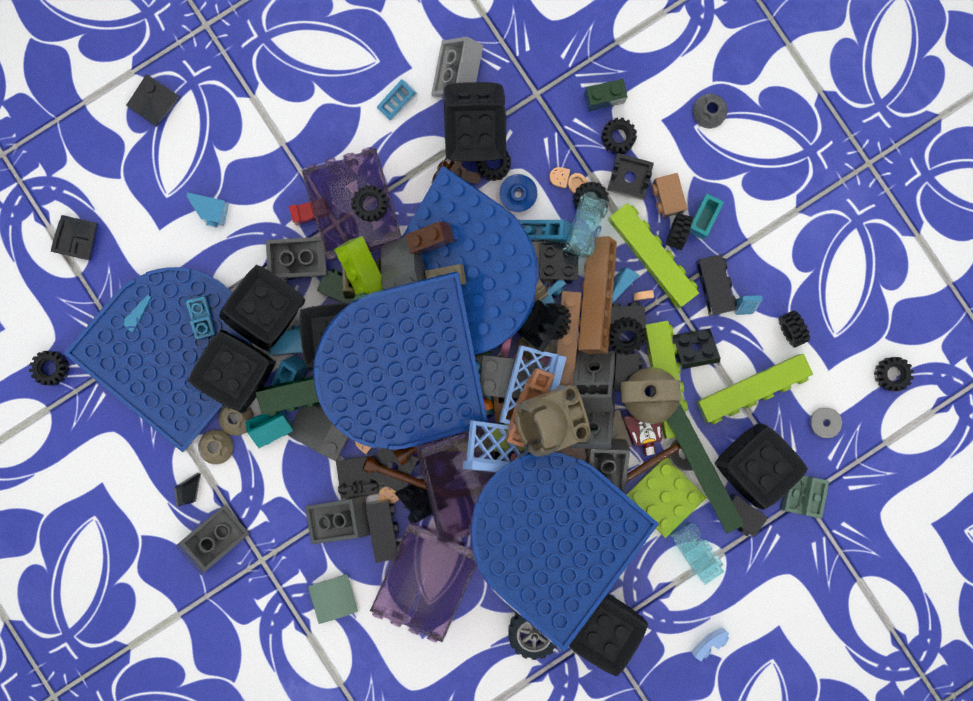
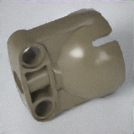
[621,367,681,424]
[515,385,591,457]

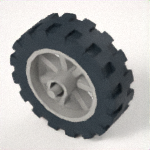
[508,613,557,660]

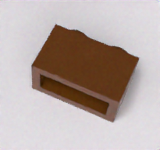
[405,221,455,255]

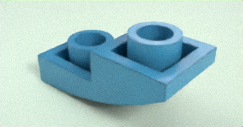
[541,280,566,304]
[185,295,215,339]

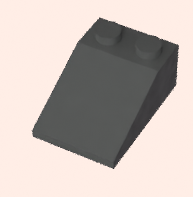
[266,237,327,280]
[381,237,426,290]
[480,355,544,398]
[287,405,350,461]
[586,439,630,493]
[305,496,370,544]
[176,505,250,575]

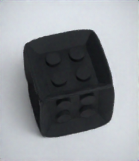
[443,82,506,162]
[219,264,305,352]
[299,303,350,370]
[188,330,276,413]
[714,424,808,510]
[569,593,648,677]

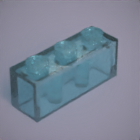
[563,193,608,258]
[669,521,724,585]

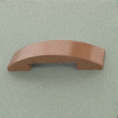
[506,368,555,448]

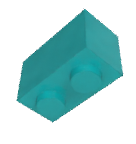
[689,194,724,240]
[245,410,293,448]

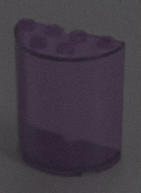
[301,147,402,261]
[416,427,496,544]
[370,522,477,643]

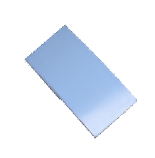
[691,628,730,661]

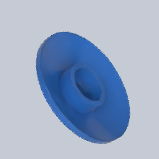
[499,174,537,212]

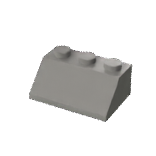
[431,37,483,98]

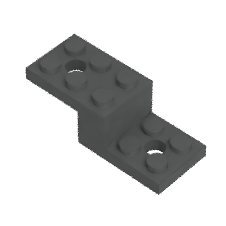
[571,351,616,449]

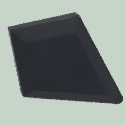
[174,472,201,507]

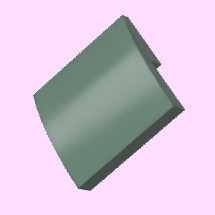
[781,476,829,519]
[307,574,358,624]

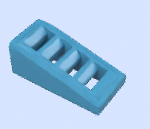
[377,79,417,121]
[612,268,639,303]
[124,295,152,333]
[734,295,763,315]

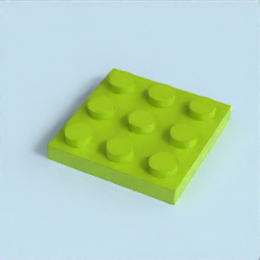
[626,457,706,538]

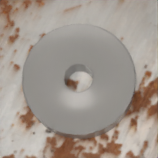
[809,408,842,438]

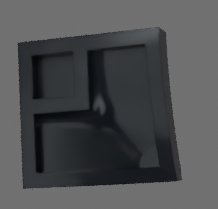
[126,74,180,127]
[50,215,99,260]

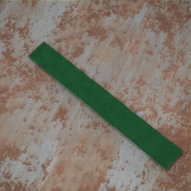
[653,393,744,534]

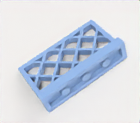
[499,345,567,424]
[462,421,539,473]

